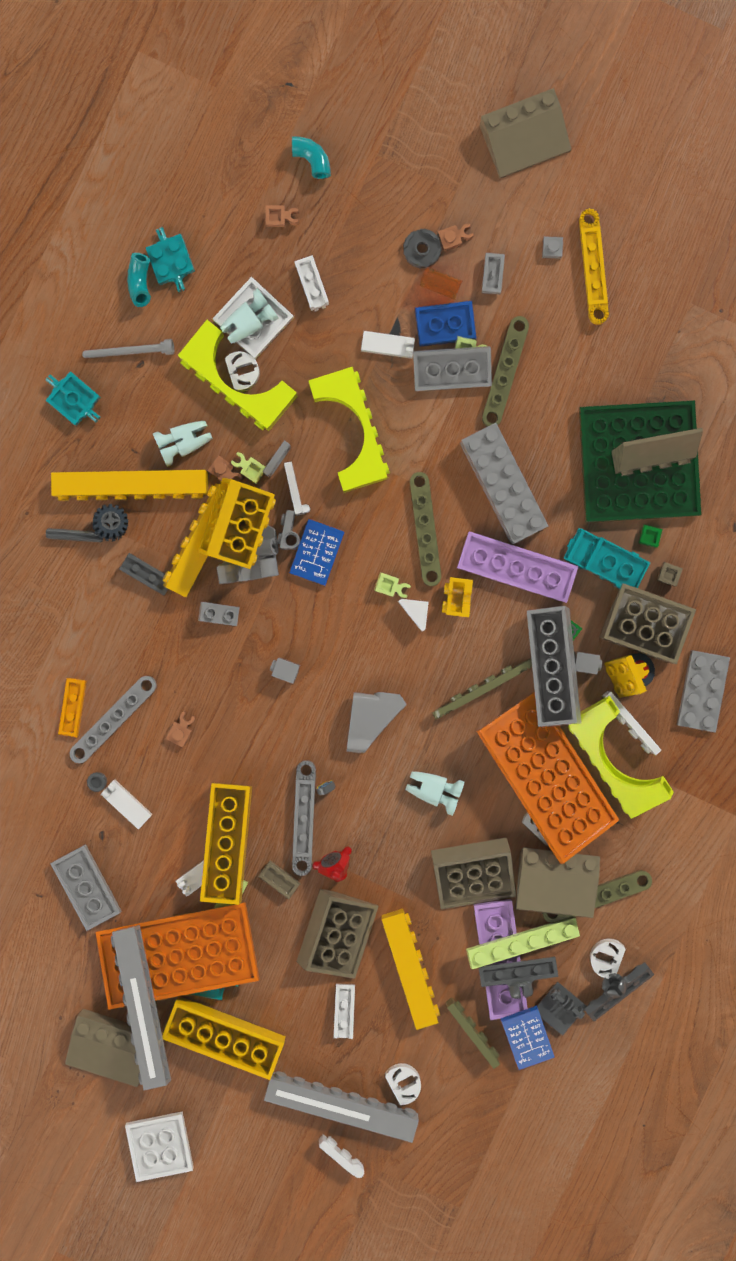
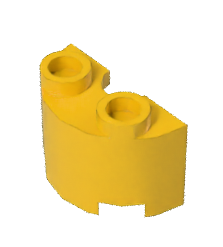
[442,577,473,617]

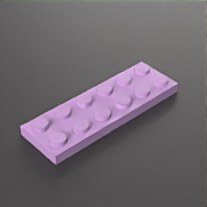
[457,531,579,603]
[473,899,528,1020]

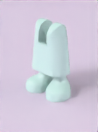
[220,288,279,343]
[153,421,213,467]
[405,771,464,816]

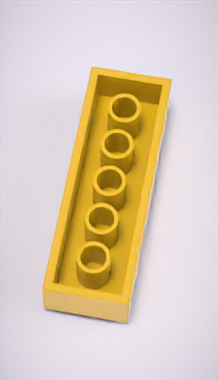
[200,783,252,905]
[162,996,286,1080]

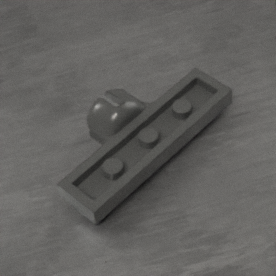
[478,956,558,999]
[584,962,654,1021]

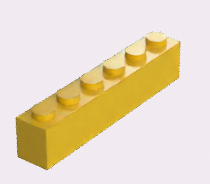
[162,483,220,597]
[381,908,440,1030]

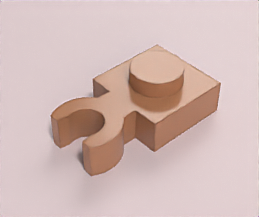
[266,205,299,227]
[438,224,474,251]
[207,455,243,481]
[166,711,195,748]

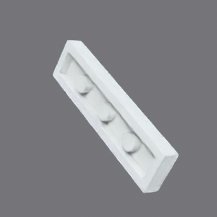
[602,691,661,755]

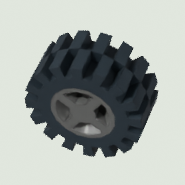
[93,504,128,542]

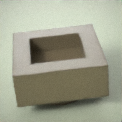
[657,562,683,587]

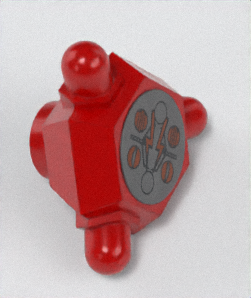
[312,846,352,882]

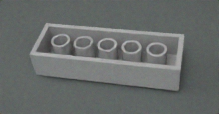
[460,423,548,545]
[527,606,581,727]

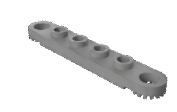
[70,676,157,763]
[292,760,316,876]

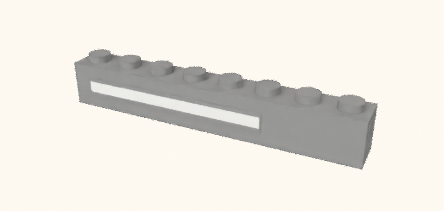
[111,925,171,1090]
[264,1071,419,1143]

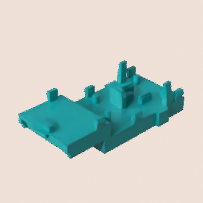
[563,528,651,589]

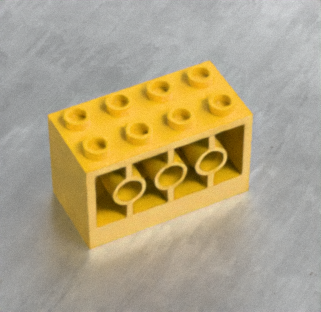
[199,478,276,569]

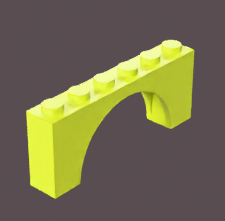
[178,320,298,431]
[309,367,390,493]
[568,695,674,819]

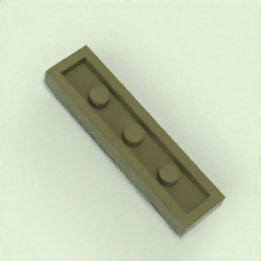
[446,998,500,1069]

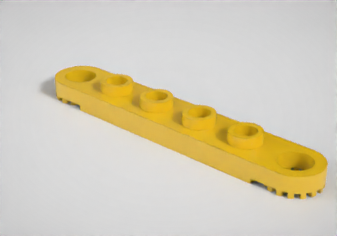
[579,208,609,325]

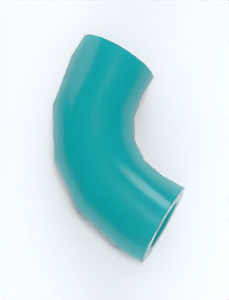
[292,136,331,179]
[127,253,151,307]

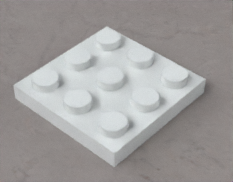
[213,277,294,359]
[125,1111,194,1182]

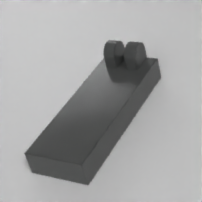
[119,553,168,595]

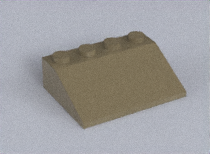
[479,88,571,178]
[611,428,703,476]
[599,583,696,664]
[431,838,516,909]
[516,848,600,918]
[296,889,379,979]
[65,1009,140,1087]

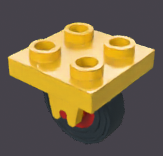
[604,653,655,698]

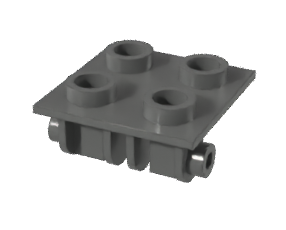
[537,982,587,1036]

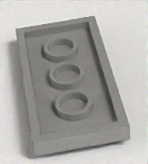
[413,346,492,391]
[676,650,730,733]
[50,844,122,931]

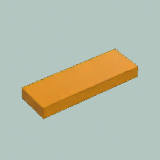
[58,678,87,737]

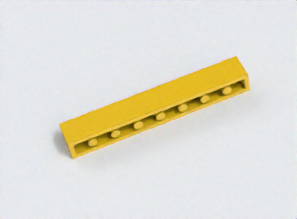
[51,470,208,501]

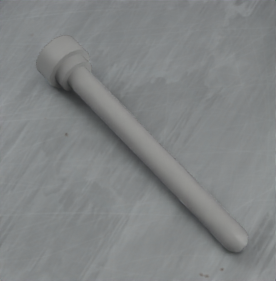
[82,339,174,358]

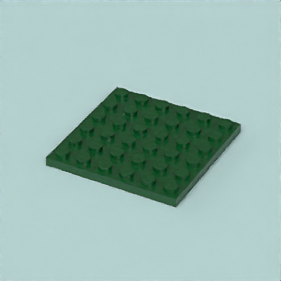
[579,400,702,522]

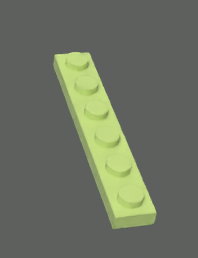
[466,916,580,969]

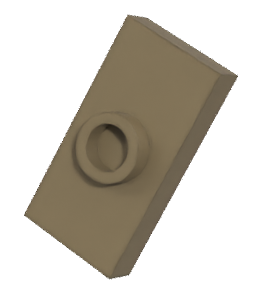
[258,860,300,899]

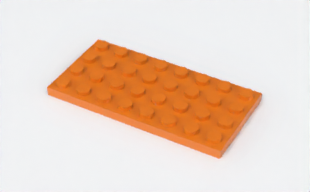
[477,692,619,864]
[96,902,260,1010]

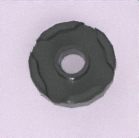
[403,229,441,269]

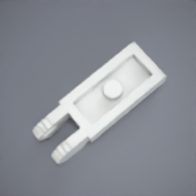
[319,1134,365,1178]

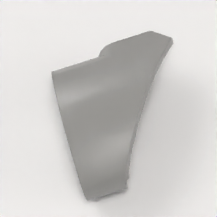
[217,525,279,584]
[347,692,407,754]

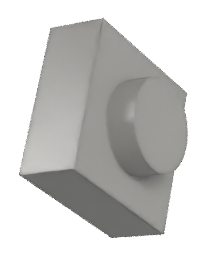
[542,236,563,259]

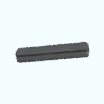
[46,528,103,543]

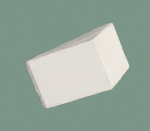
[398,599,428,631]

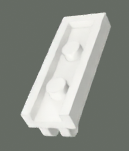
[294,255,329,311]
[361,331,415,359]
[284,462,310,516]
[101,780,153,829]
[176,860,204,896]
[334,984,355,1039]

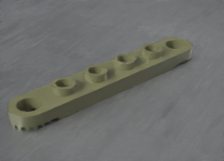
[482,316,529,427]
[410,472,441,586]
[432,658,532,720]
[542,870,652,923]

